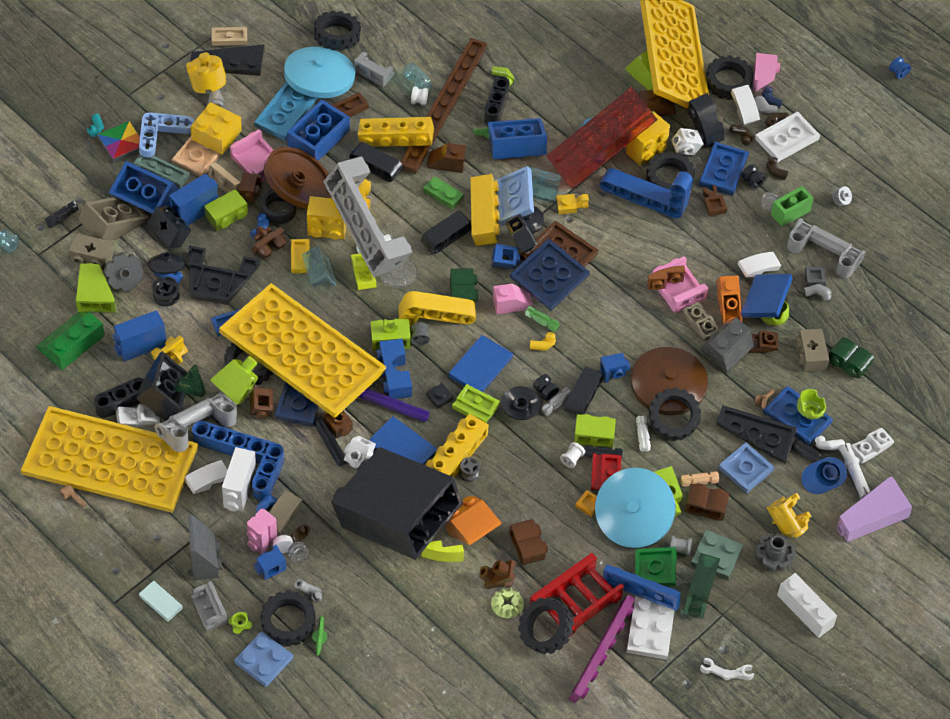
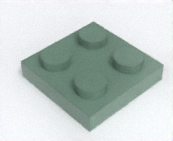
[691,530,743,580]

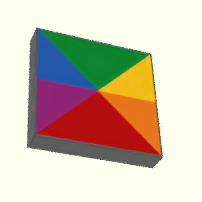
[97,120,140,163]

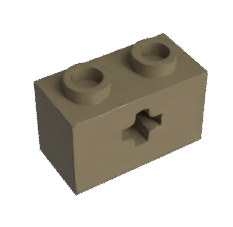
[69,233,114,269]
[795,329,829,372]

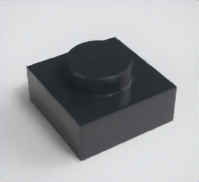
[426,383,453,409]

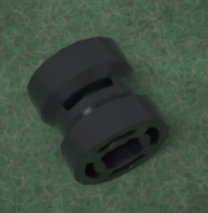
[741,164,767,189]
[533,374,560,401]

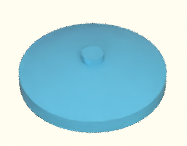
[284,47,355,98]
[595,468,676,548]

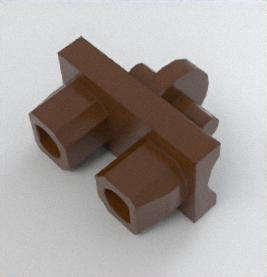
[251,226,287,259]
[479,560,516,590]

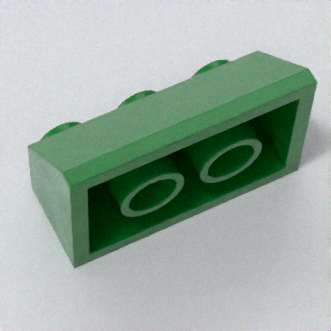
[36,312,105,370]

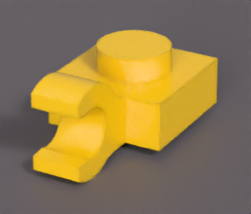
[556,194,589,214]

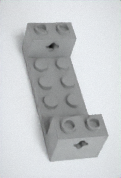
[323,156,412,277]

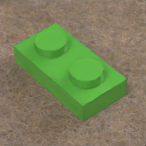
[423,176,464,210]

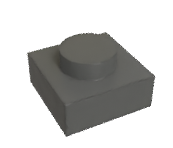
[804,267,826,286]

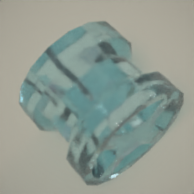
[0,229,19,253]

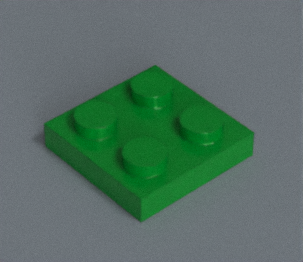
[635,547,677,587]

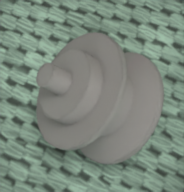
[832,186,852,206]

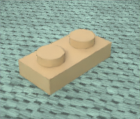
[212,27,247,46]
[208,162,241,194]

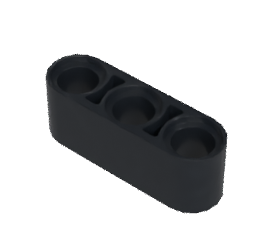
[484,76,510,125]
[349,142,403,182]
[421,211,472,254]
[564,366,604,416]
[94,377,144,418]

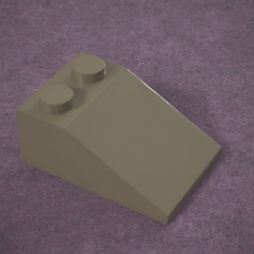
[79,197,149,241]

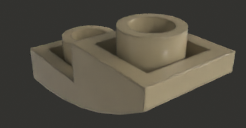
[681,301,719,340]
[269,490,303,533]

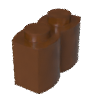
[684,483,730,521]
[509,519,548,565]

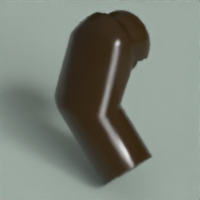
[765,112,788,128]

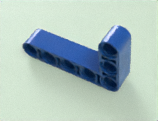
[599,168,693,218]
[192,421,284,501]

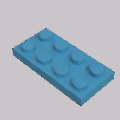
[254,81,318,141]

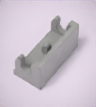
[354,52,394,87]
[191,581,227,632]

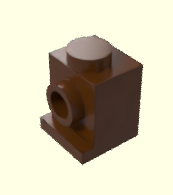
[239,173,262,203]
[249,387,273,419]
[323,410,353,439]

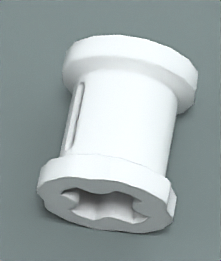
[560,442,585,468]

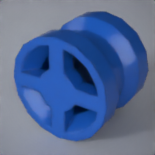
[889,57,911,79]

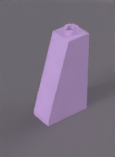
[837,477,912,542]

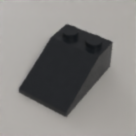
[137,351,190,421]

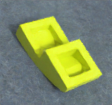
[351,253,377,290]
[421,540,464,562]

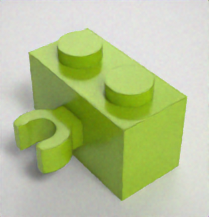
[371,319,411,351]

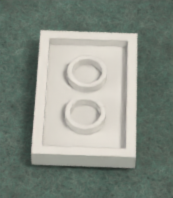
[755,112,820,163]
[626,595,674,660]

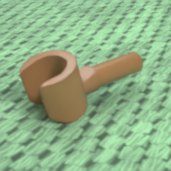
[755,389,775,409]
[60,485,86,507]

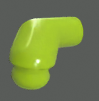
[492,66,514,87]

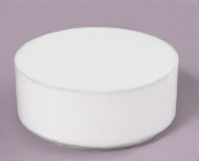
[273,535,294,553]

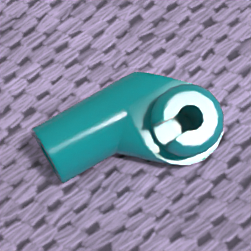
[87,114,104,137]

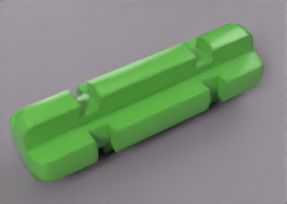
[525,306,559,332]

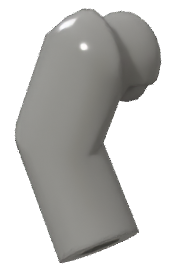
[754,95,778,114]
[803,284,831,301]
[294,579,323,602]

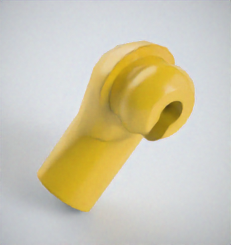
[530,332,556,351]

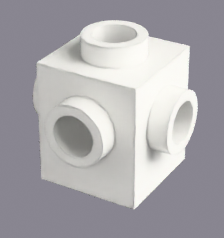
[671,128,703,156]
[344,436,376,469]

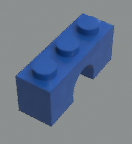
[376,339,412,399]

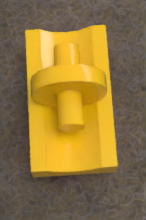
[151,335,188,364]

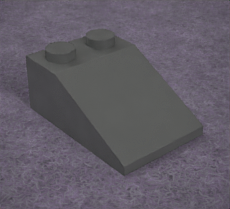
[188,515,222,580]

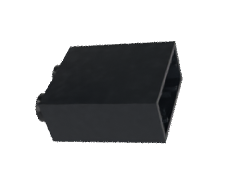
[331,447,463,560]

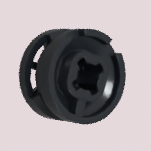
[152,276,180,307]

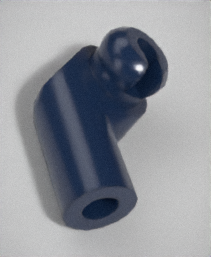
[761,85,783,109]

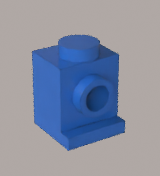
[491,244,520,269]
[599,353,630,383]
[253,545,287,580]

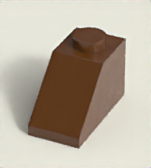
[637,90,676,116]
[427,143,466,173]

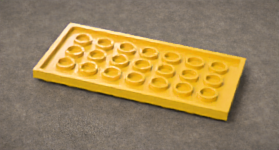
[640,0,709,108]
[219,283,386,418]
[21,406,198,513]

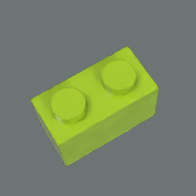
[204,189,248,231]
[574,414,616,448]

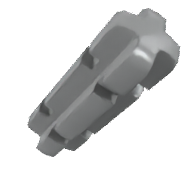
[541,387,572,416]

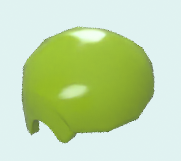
[761,300,789,326]
[797,389,827,420]

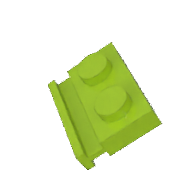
[452,384,500,424]

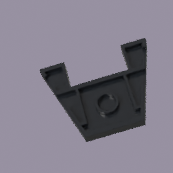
[189,245,260,305]

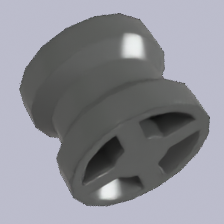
[410,322,430,346]
[460,457,480,482]

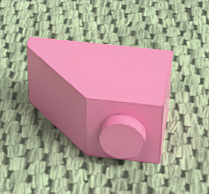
[752,53,780,92]
[493,284,533,314]

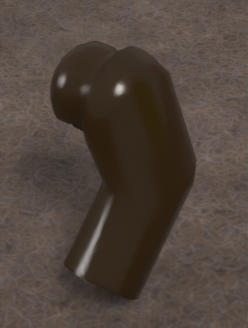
[729,124,753,145]
[766,157,789,180]
[291,524,310,553]

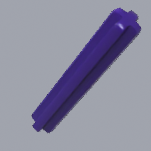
[358,389,429,422]

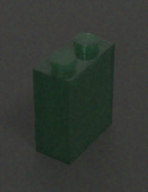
[684,553,720,618]

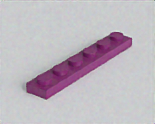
[568,595,635,703]

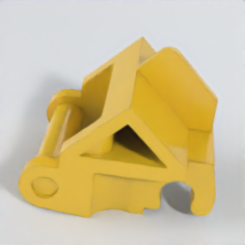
[767,493,811,538]

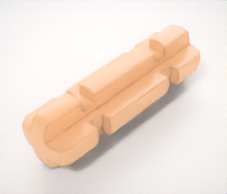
[680,472,719,487]

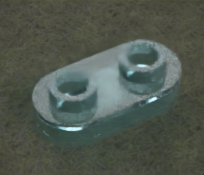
[404,62,432,90]

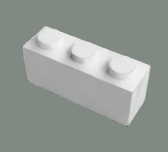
[777,573,837,638]

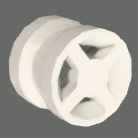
[411,86,428,106]

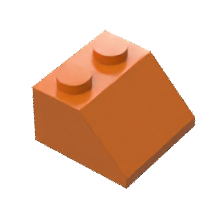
[445,495,501,545]

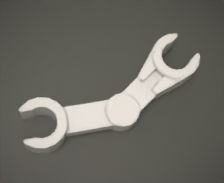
[700,658,754,680]

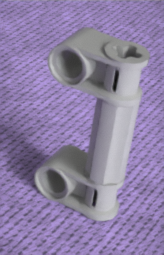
[787,218,866,279]
[155,391,237,452]

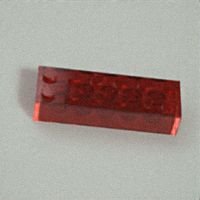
[546,87,658,189]

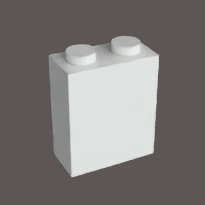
[222,447,256,512]

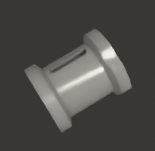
[670,535,692,556]

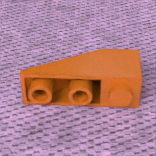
[716,276,742,325]

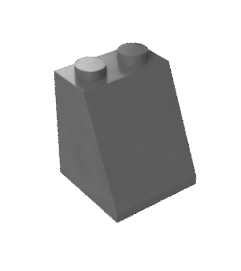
[700,318,754,372]

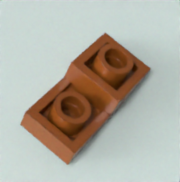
[647,265,685,290]

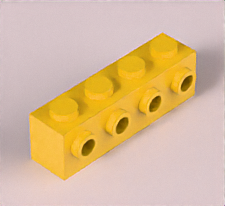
[358,117,434,147]
[470,174,500,246]
[425,414,489,477]

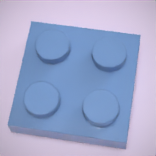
[718,443,774,494]
[234,631,293,687]

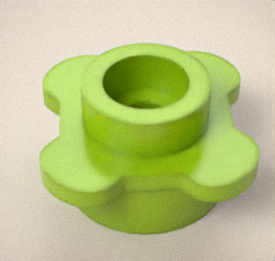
[228,612,252,634]

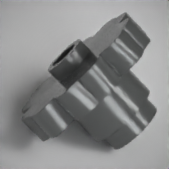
[104,252,144,291]
[755,533,796,572]

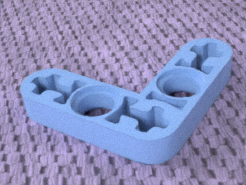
[139,112,194,157]

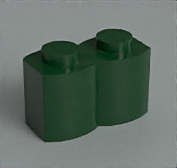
[450,268,478,303]
[829,337,874,379]

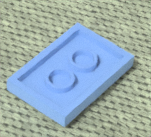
[497,166,534,226]

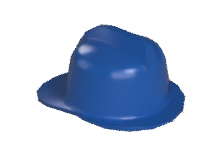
[801,457,847,494]

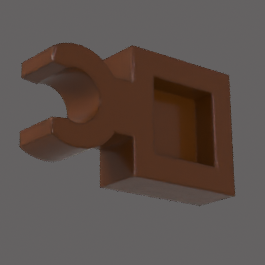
[703,185,727,216]

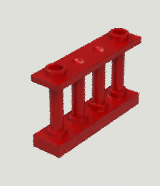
[529,553,624,637]

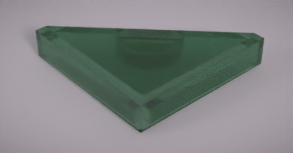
[174,364,206,397]

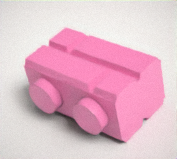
[246,509,277,554]

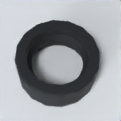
[261,190,296,225]

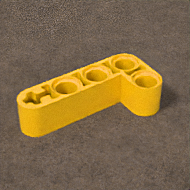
[398,291,476,327]

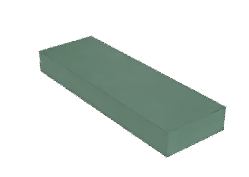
[133,155,190,189]

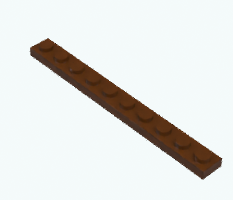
[401,38,487,174]

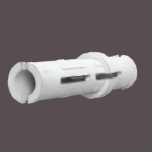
[839,443,870,499]

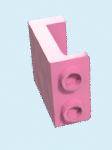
[230,129,273,182]
[653,256,709,313]

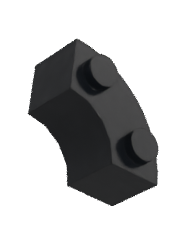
[687,93,724,148]

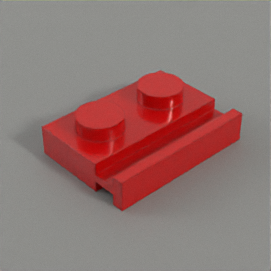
[591,453,622,491]

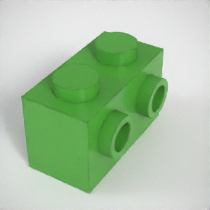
[771,186,814,227]

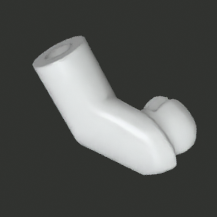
[815,436,845,450]

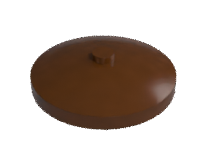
[264,147,331,209]
[631,347,708,415]

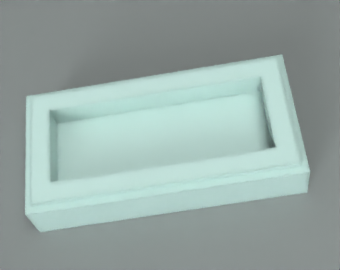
[139,581,183,622]

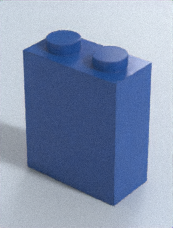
[169,174,219,226]
[112,310,166,362]

